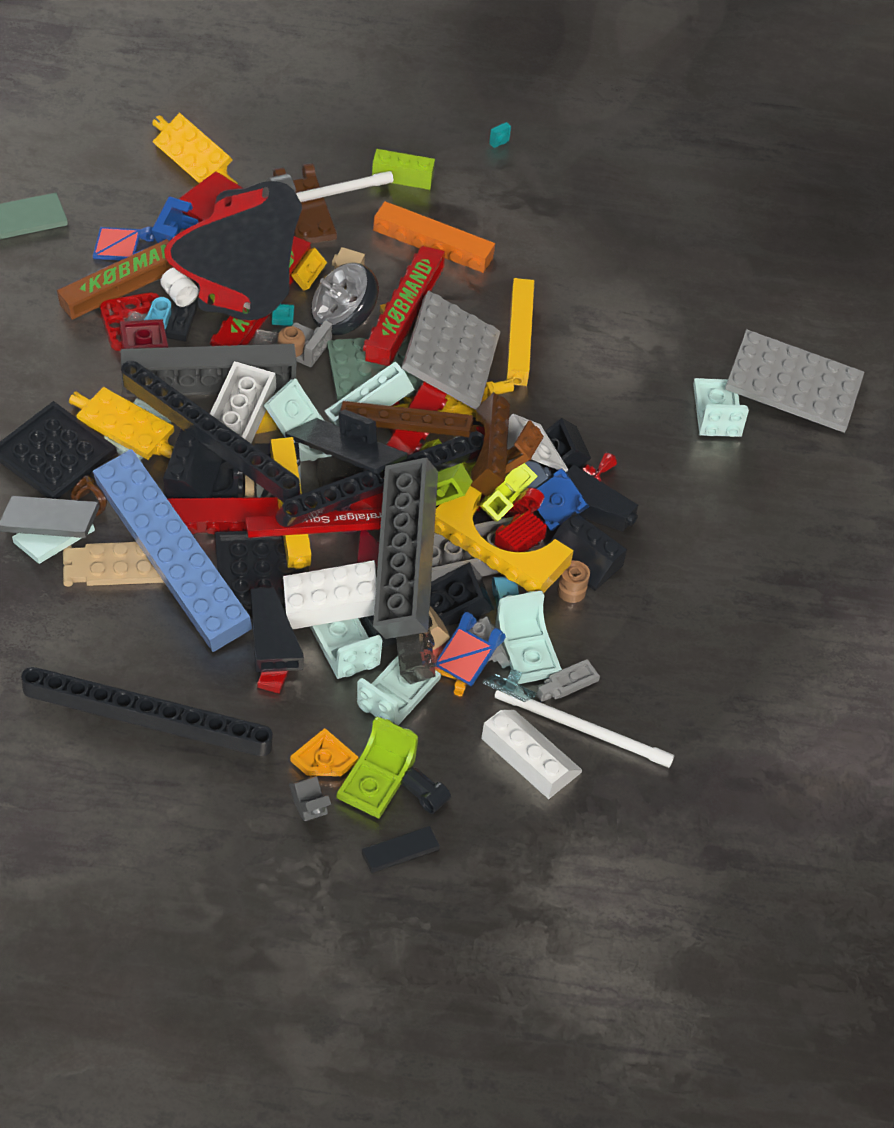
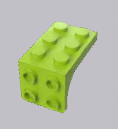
[337,717,418,819]

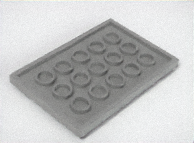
[401,291,500,410]
[725,330,864,433]

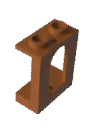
[505,420,544,474]

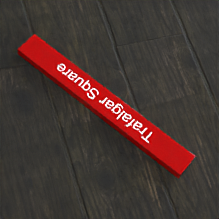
[245,509,382,538]

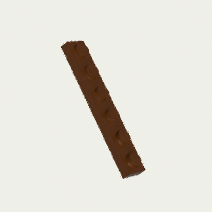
[340,401,473,437]

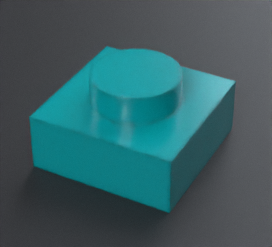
[489,122,511,148]
[272,304,294,326]

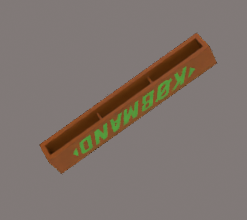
[57,234,178,320]

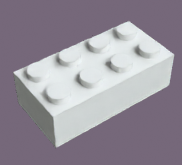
[210,361,276,443]
[283,560,377,629]

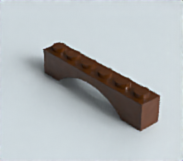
[471,392,510,497]

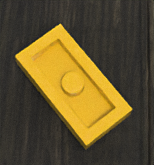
[291,247,327,291]

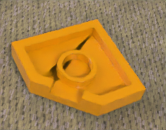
[290,728,359,776]

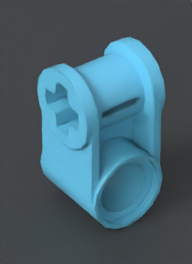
[144,297,172,332]
[492,576,519,611]

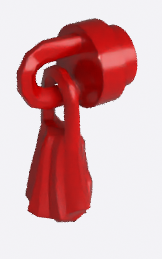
[581,453,617,481]

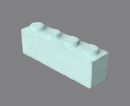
[325,362,415,427]

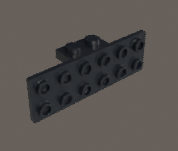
[285,410,408,473]

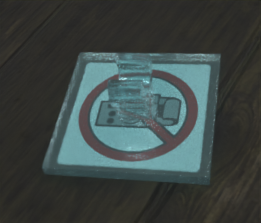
[483,669,537,702]

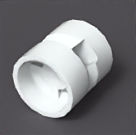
[161,268,199,307]

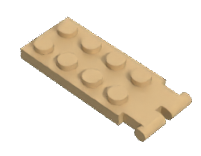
[63,542,164,587]

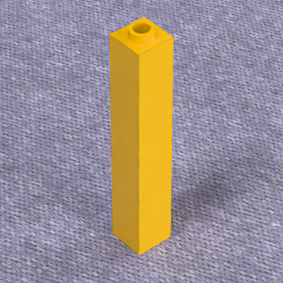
[506,278,534,386]
[270,437,311,569]

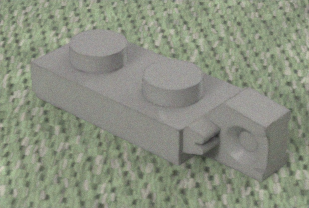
[536,659,600,702]

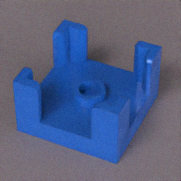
[151,196,199,243]
[534,468,590,532]

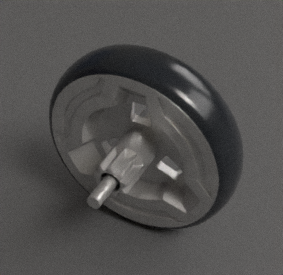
[311,263,379,335]

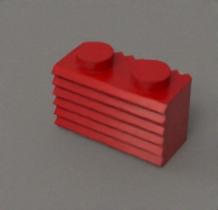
[494,510,547,552]

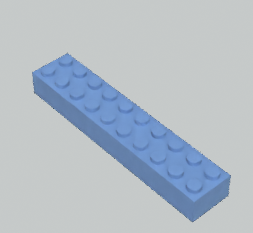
[93,449,252,652]

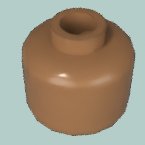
[277,326,305,357]

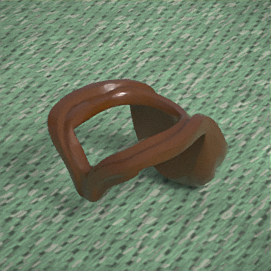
[71,476,107,517]

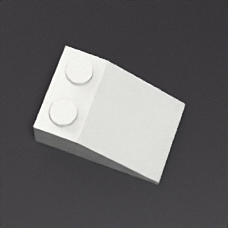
[507,414,568,472]

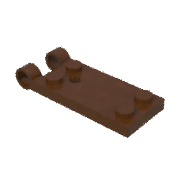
[273,163,337,243]

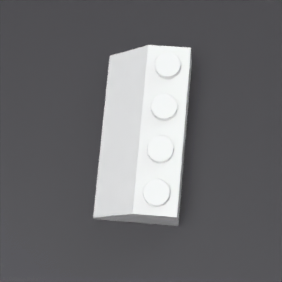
[481,710,582,799]

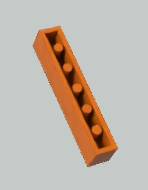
[373,201,495,273]

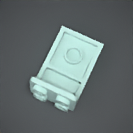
[693,378,748,437]
[264,379,332,462]
[495,591,562,684]
[310,618,382,679]
[357,649,441,726]

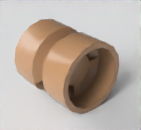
[557,561,590,603]

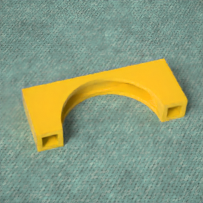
[434,486,574,593]

